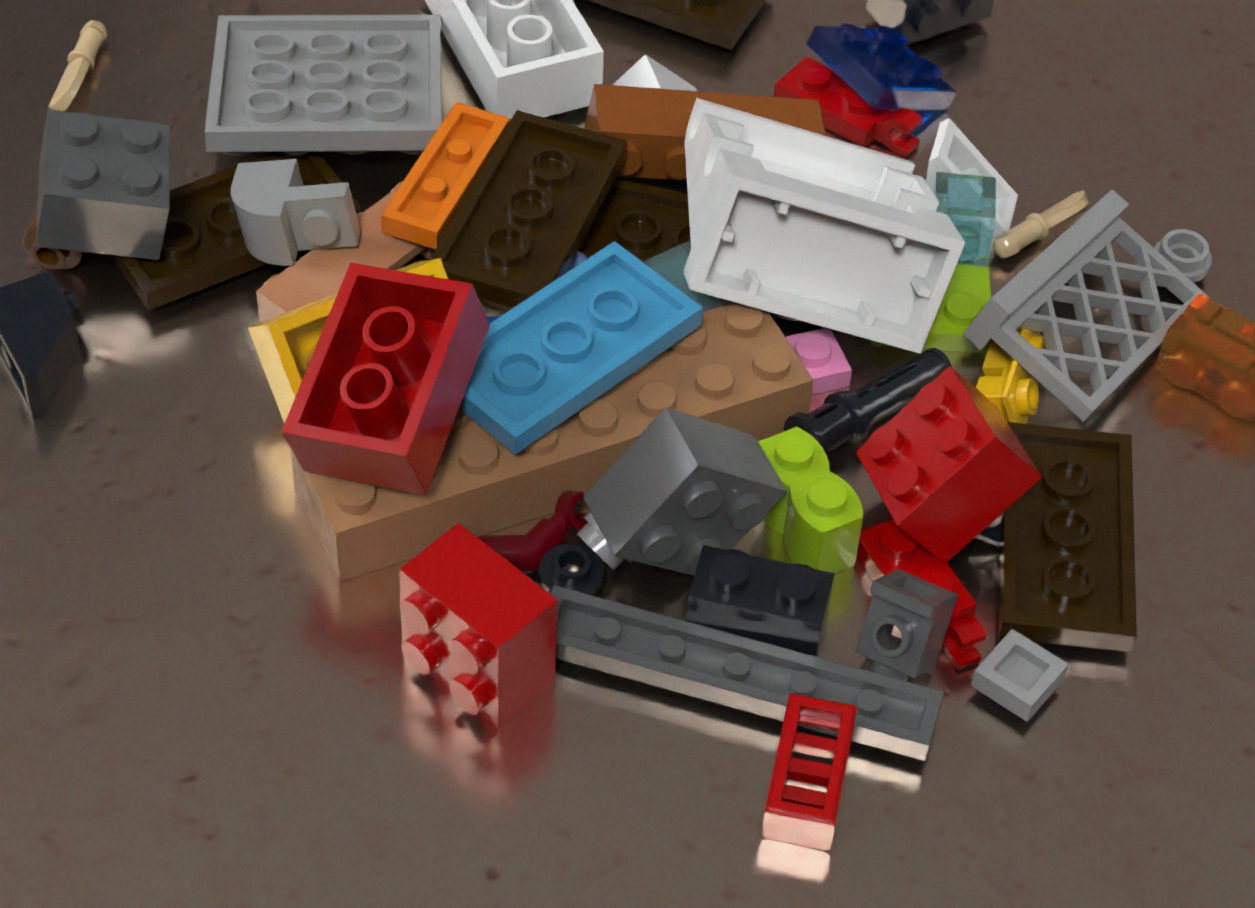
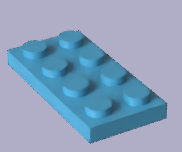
[459,241,703,455]

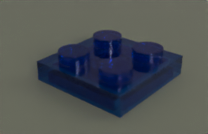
[806,23,957,110]

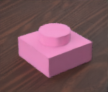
[785,328,852,395]

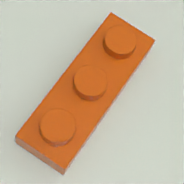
[381,102,510,250]

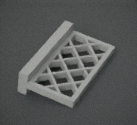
[963,189,1208,422]

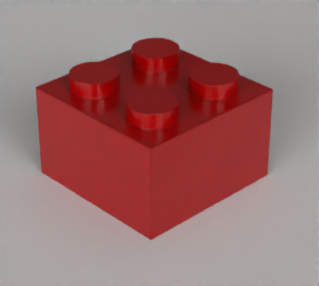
[856,366,1043,564]
[399,523,558,729]

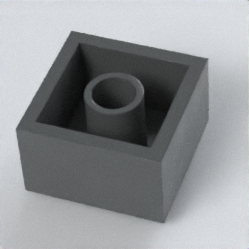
[36,109,169,260]
[583,407,787,576]

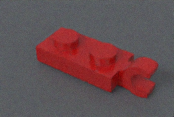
[774,56,923,157]
[856,519,986,670]

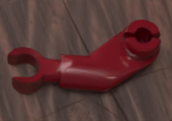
[478,490,588,574]

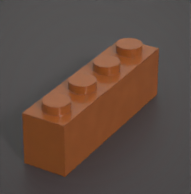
[584,84,826,181]

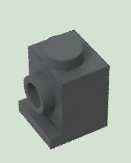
[855,569,958,681]

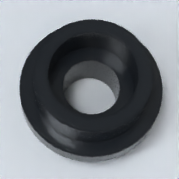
[538,543,605,596]

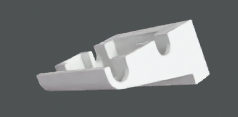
[683,98,966,354]

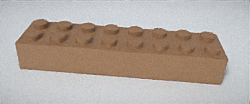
[291,302,813,583]

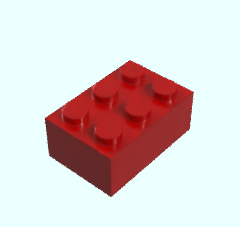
[281,263,490,495]

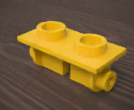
[976,329,1046,424]

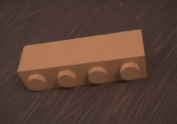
[256,181,435,323]

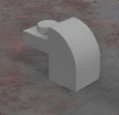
[231,159,361,266]

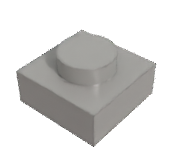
[971,629,1068,722]

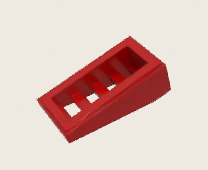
[762,693,858,851]

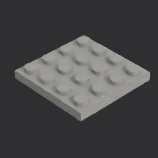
[204,15,442,156]

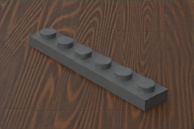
[551,585,944,761]

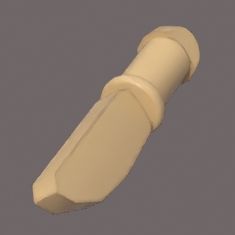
[48,20,107,111]
[992,190,1089,258]

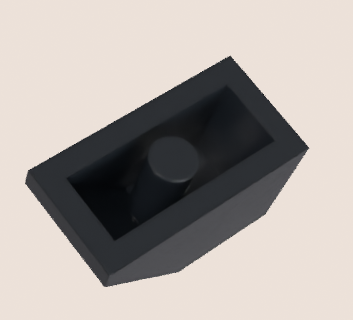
[0,270,84,419]

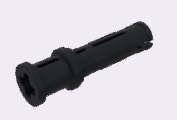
[784,348,952,457]

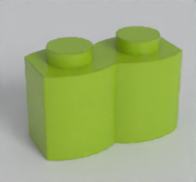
[758,427,863,573]

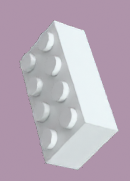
[425,0,604,121]

